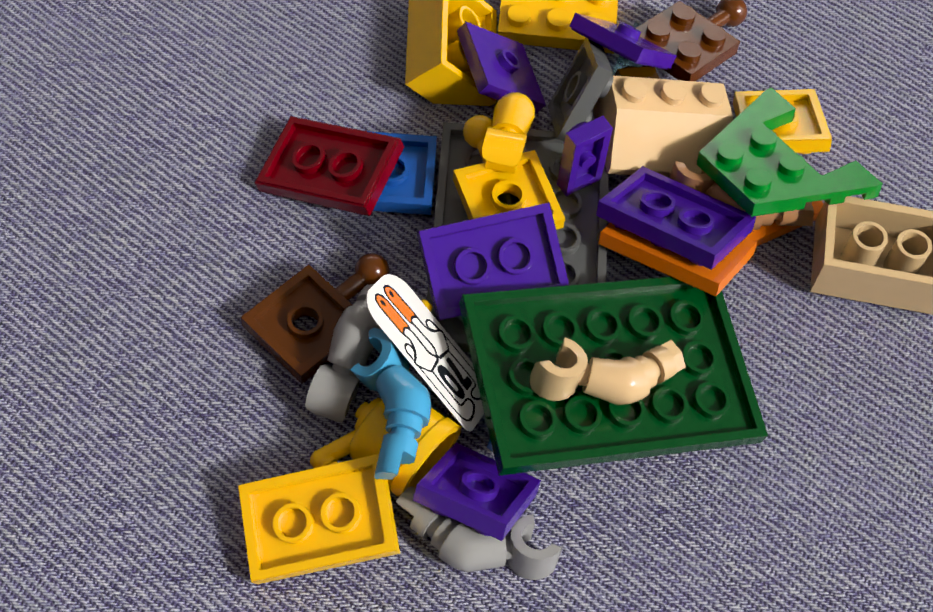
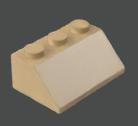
[593,75,733,177]

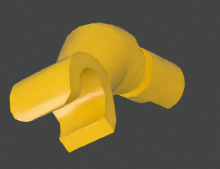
[481,92,535,174]

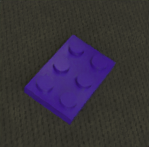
[596,166,756,270]
[416,203,569,321]

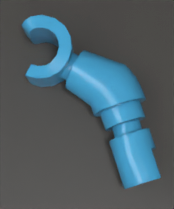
[350,328,431,480]

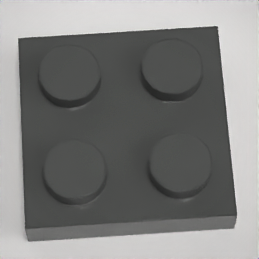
[548,38,614,142]

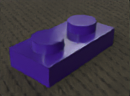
[557,116,613,196]

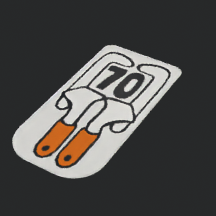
[366,274,484,431]

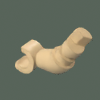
[530,337,686,405]

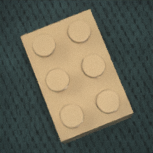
[810,196,933,315]

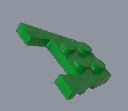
[696,87,883,217]

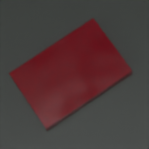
[254,116,404,216]

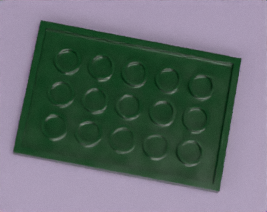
[459,277,768,476]

